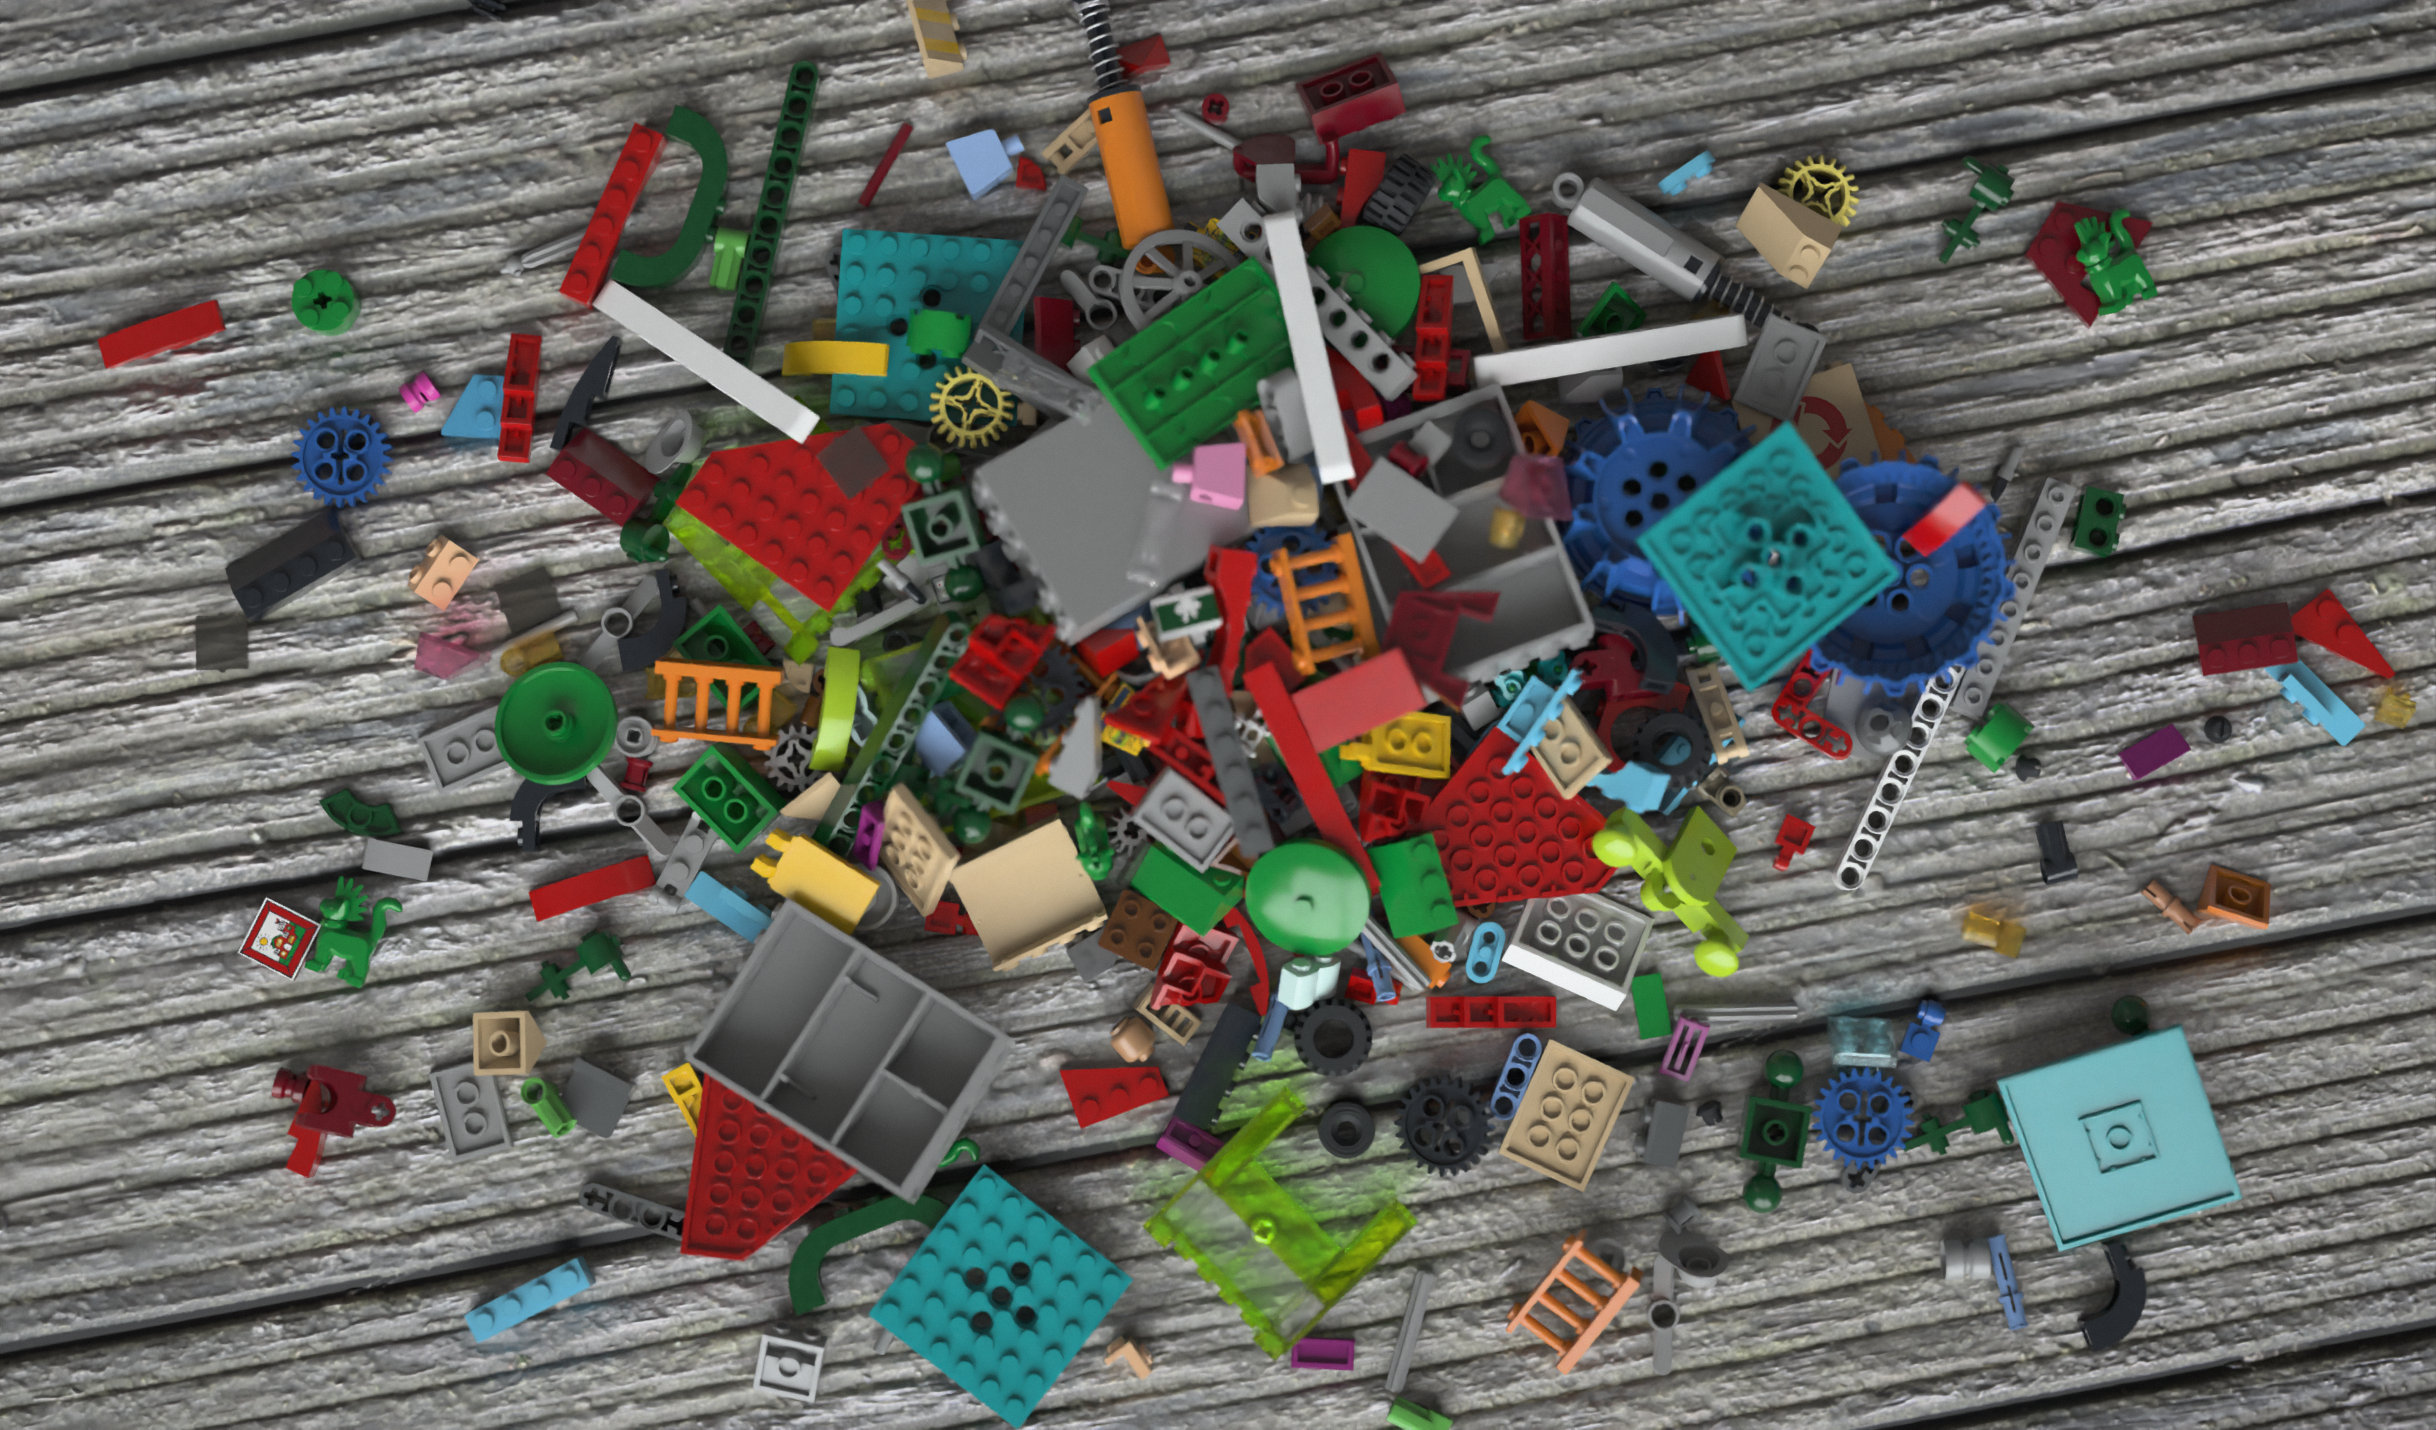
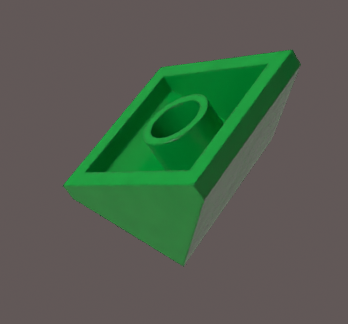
[1572,281,1647,339]

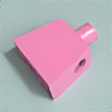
[1172,443,1246,511]

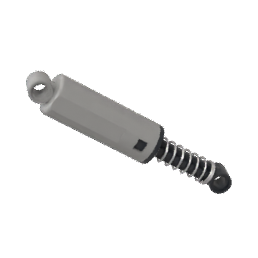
[1551,172,1820,334]

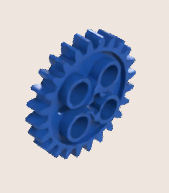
[291,407,395,508]
[1245,523,1339,618]
[1812,1067,1914,1169]

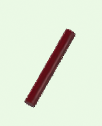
[857,122,914,208]

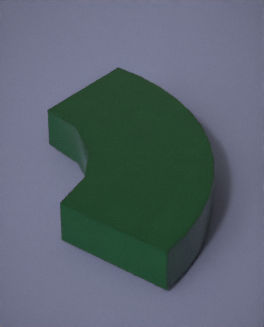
[319,788,403,837]

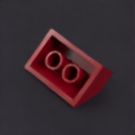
[1294,51,1406,145]
[1034,296,1081,393]
[545,427,662,527]
[2192,602,2299,677]

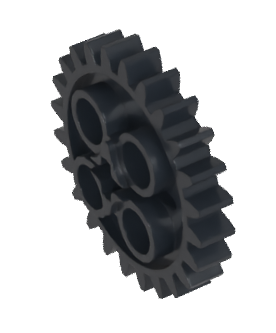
[983,644,1085,741]
[1394,1074,1496,1177]

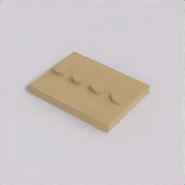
[878,783,959,918]
[1497,1039,1635,1192]

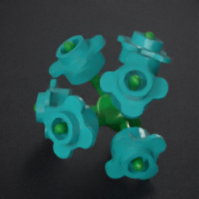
[1489,650,1571,710]

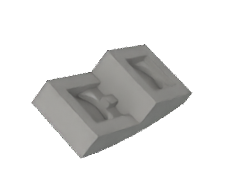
[361,838,433,881]

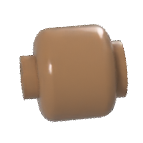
[1110,1016,1156,1062]

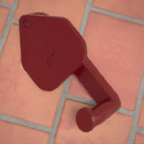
[1232,133,1340,184]

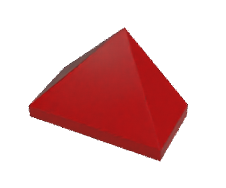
[1116,35,1171,80]
[1685,350,1732,404]

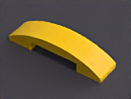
[782,341,890,376]
[661,1062,703,1138]

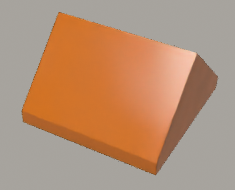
[1514,400,1570,481]
[2196,864,2271,929]

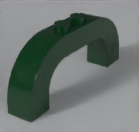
[611,105,731,291]
[788,1193,951,1315]

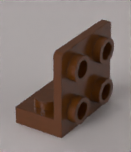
[1098,890,1178,972]

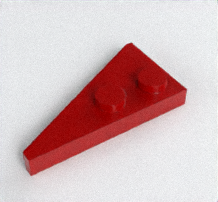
[2290,588,2396,679]
[1104,648,1206,745]

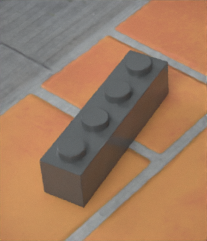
[1279,783,1358,839]

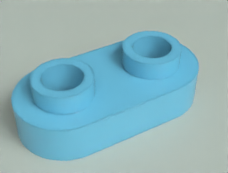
[1657,150,1715,197]
[1465,922,1505,983]

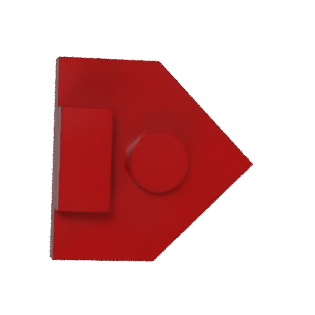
[1244,626,1312,694]

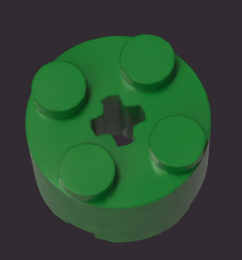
[291,269,361,336]
[906,308,972,359]
[1963,701,2035,773]

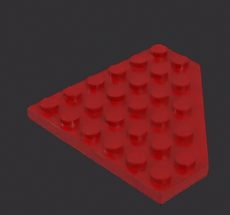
[675,423,922,613]
[1400,725,1619,907]
[680,1072,860,1262]

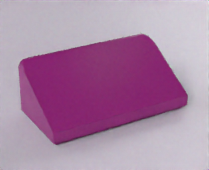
[2118,723,2191,781]
[853,800,886,872]
[1156,1116,1228,1177]

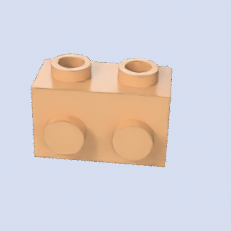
[407,534,479,611]
[1136,616,1201,680]
[1104,1336,1154,1380]

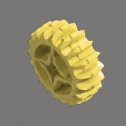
[1776,155,1859,227]
[929,366,1014,449]

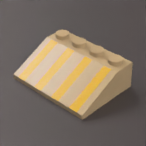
[906,0,968,79]

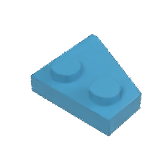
[441,374,504,439]

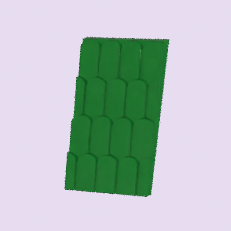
[1086,255,1328,472]

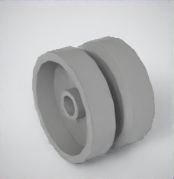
[853,863,901,932]

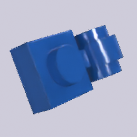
[1898,999,1946,1062]

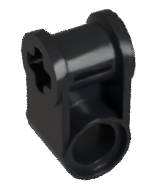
[1251,761,1306,824]

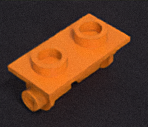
[1233,409,1284,479]

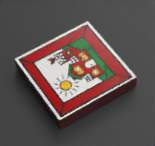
[238,897,322,981]

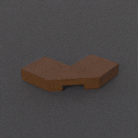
[1302,203,1341,255]

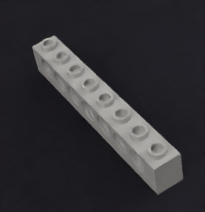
[1216,198,1419,402]
[1947,477,2077,720]

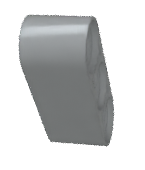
[1258,368,1314,464]

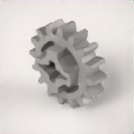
[764,725,825,793]

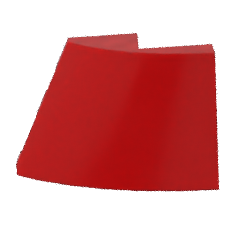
[949,614,1057,711]
[1359,766,1431,842]
[1150,921,1239,1010]

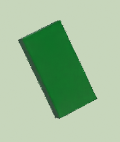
[1630,973,1672,1040]

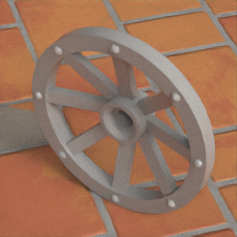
[1119,229,1240,332]

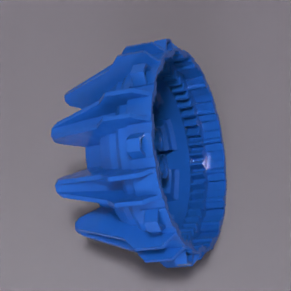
[1542,384,1772,626]
[1785,450,2017,696]

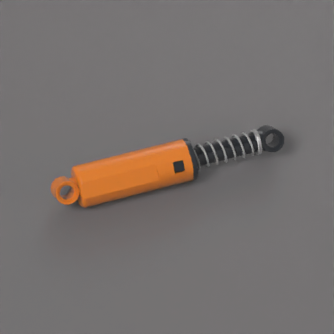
[1073,0,1175,274]

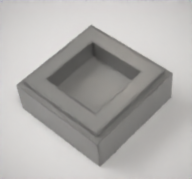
[1408,420,1452,466]

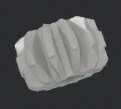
[1106,804,1154,857]

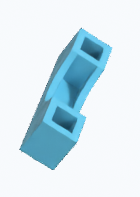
[1586,762,1671,813]
[464,1256,596,1344]

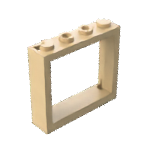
[1385,247,1510,402]

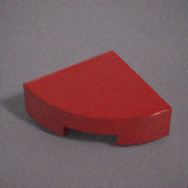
[1016,156,1047,192]

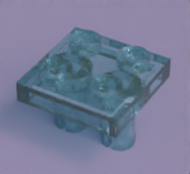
[1827,1016,1897,1076]

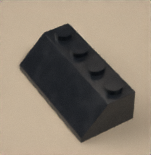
[225,507,364,622]
[1172,1001,1262,1130]

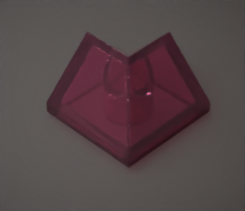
[1497,454,1573,520]
[414,631,491,681]

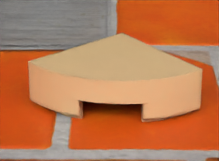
[783,659,815,694]

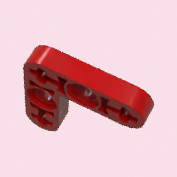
[1771,649,1853,760]

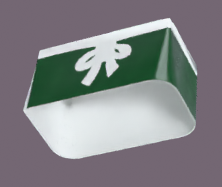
[1151,586,1222,642]

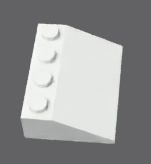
[1502,893,1655,1011]

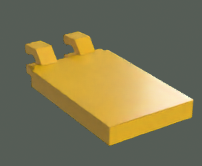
[1340,711,1451,780]
[751,827,882,937]

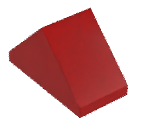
[1075,628,1141,678]

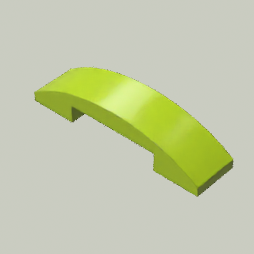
[809,646,860,772]

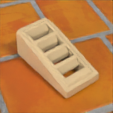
[1132,982,1203,1046]

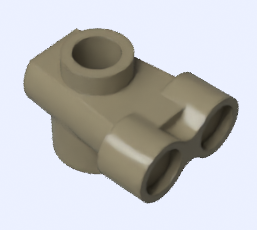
[1694,764,1749,817]

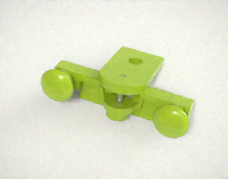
[1592,806,1749,977]

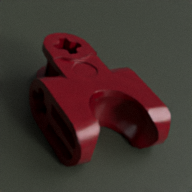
[1567,634,1661,702]
[295,1065,396,1139]

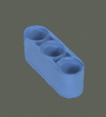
[1488,1033,1542,1120]

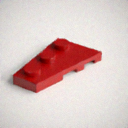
[1059,1066,1169,1129]

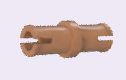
[2141,878,2202,935]

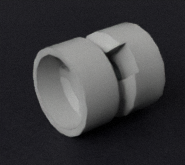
[614,716,659,758]
[1583,1235,1627,1279]
[1940,1238,1991,1280]

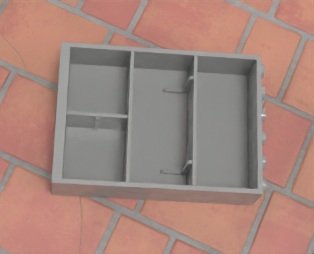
[1331,382,1594,704]
[970,399,1274,647]
[684,898,1016,1204]

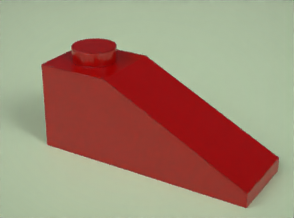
[1147,726,1227,807]

